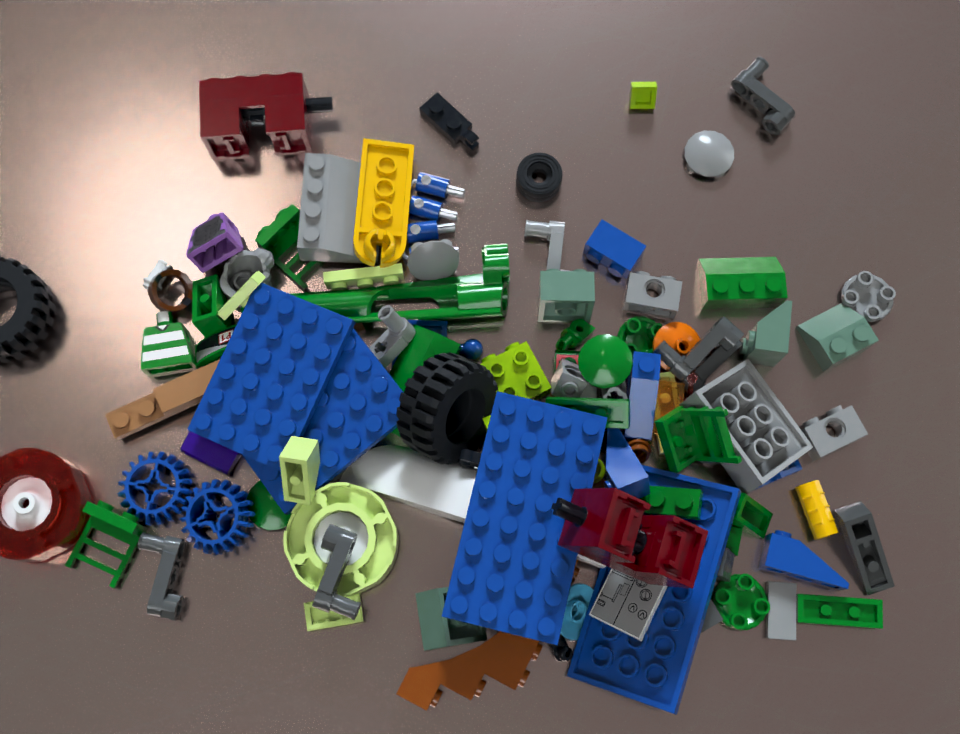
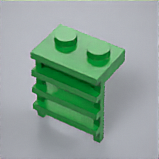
[255,204,321,290]
[655,406,742,473]
[65,500,148,589]

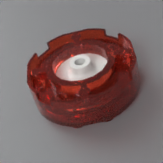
[0,448,92,562]

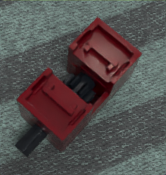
[199,72,334,160]
[551,488,708,589]

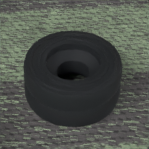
[516,153,563,202]

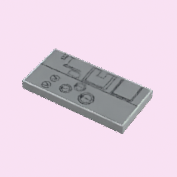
[589,568,668,642]

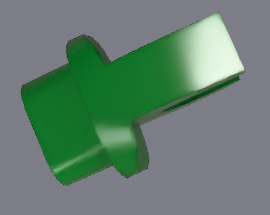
[556,319,595,351]

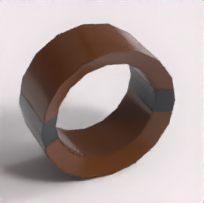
[148,269,193,312]

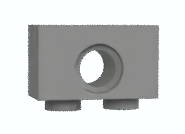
[622,271,683,319]
[802,405,868,462]

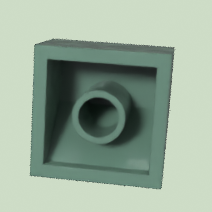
[538,269,595,323]
[740,300,792,367]
[796,303,879,372]
[415,587,487,651]

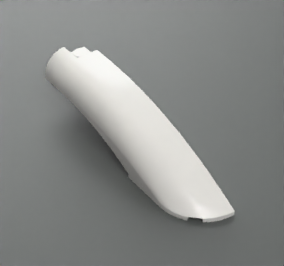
[340,445,606,569]

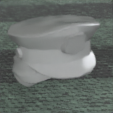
[220,247,274,307]

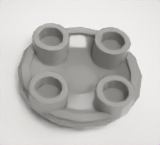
[684,130,734,177]
[407,239,459,281]
[841,271,896,322]

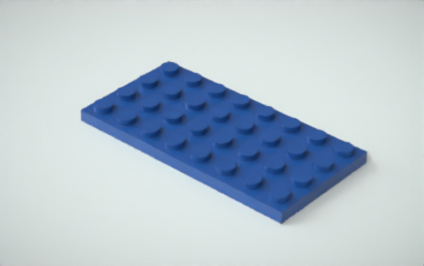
[441,391,608,645]
[567,465,742,715]

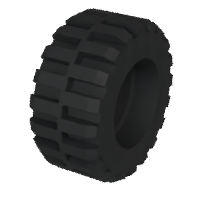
[0,256,55,363]
[396,352,498,465]

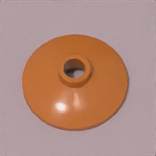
[653,322,700,372]

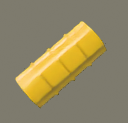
[795,480,839,540]

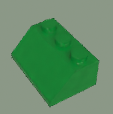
[698,257,788,309]

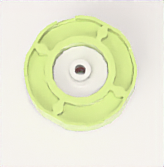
[283,482,399,597]

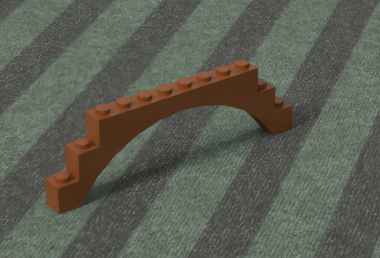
[396,393,606,711]

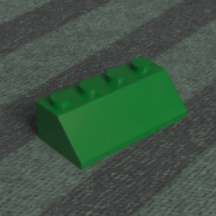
[389,324,462,437]

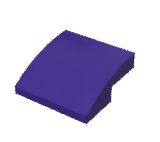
[180,431,242,475]

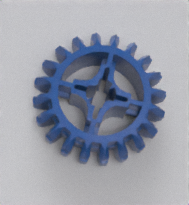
[117,451,194,526]
[179,479,256,555]

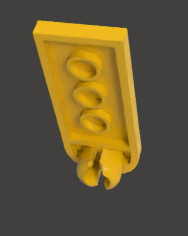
[353,138,414,268]

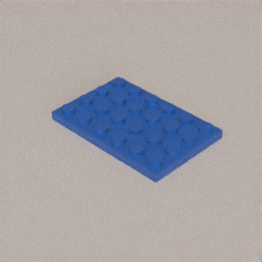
[187,282,356,472]
[243,328,404,515]

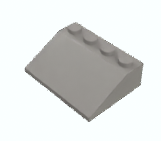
[297,153,379,264]
[679,359,813,494]

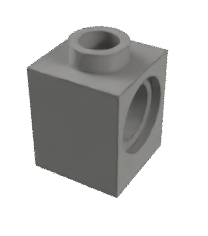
[551,358,588,398]

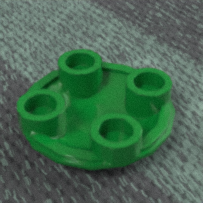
[617,316,663,354]
[578,334,633,389]
[246,480,292,531]
[713,574,770,630]

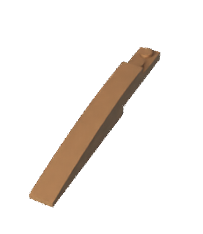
[105,322,365,440]

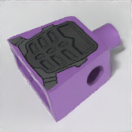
[186,212,243,273]

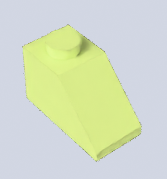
[279,436,320,505]

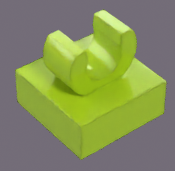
[629,82,657,109]

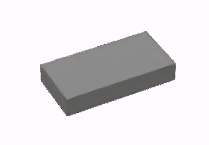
[766,581,797,641]

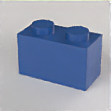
[583,219,646,279]

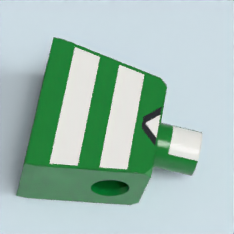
[140,311,197,376]

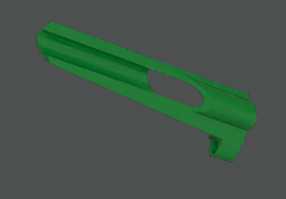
[241,243,510,323]

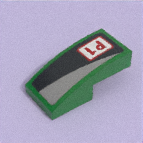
[195,324,237,369]

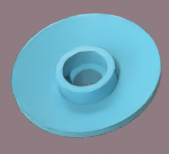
[560,583,594,640]

